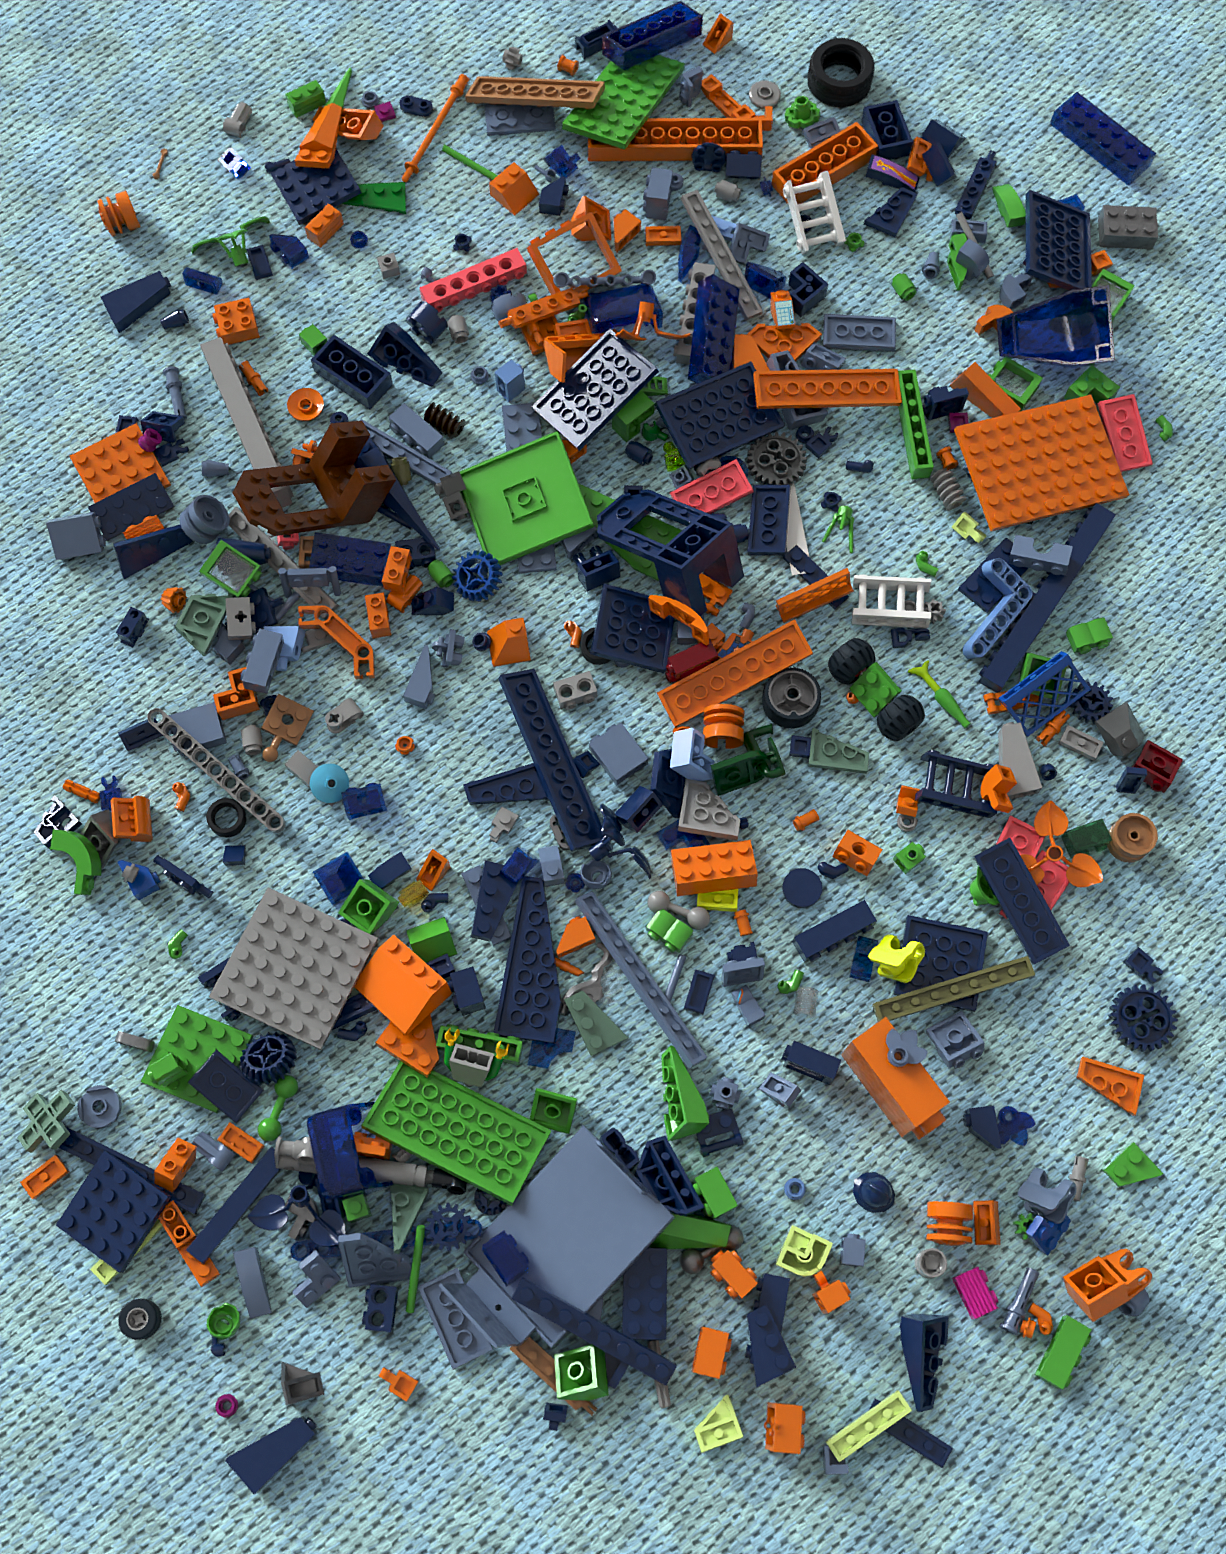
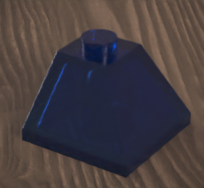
[744,262,786,299]
[313,852,364,905]

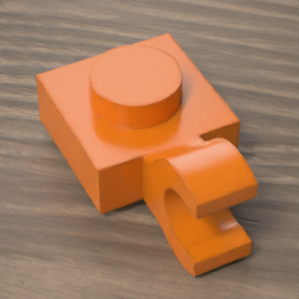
[378,1367,419,1402]

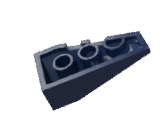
[900,1314,948,1412]

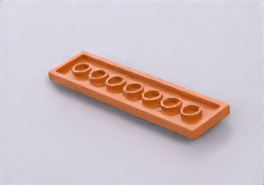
[753,369,902,409]
[657,619,813,727]

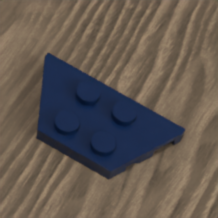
[650,749,685,818]

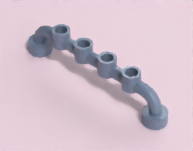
[553,269,656,288]

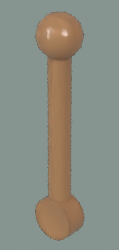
[153,149,168,179]

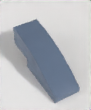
[233,1247,272,1319]

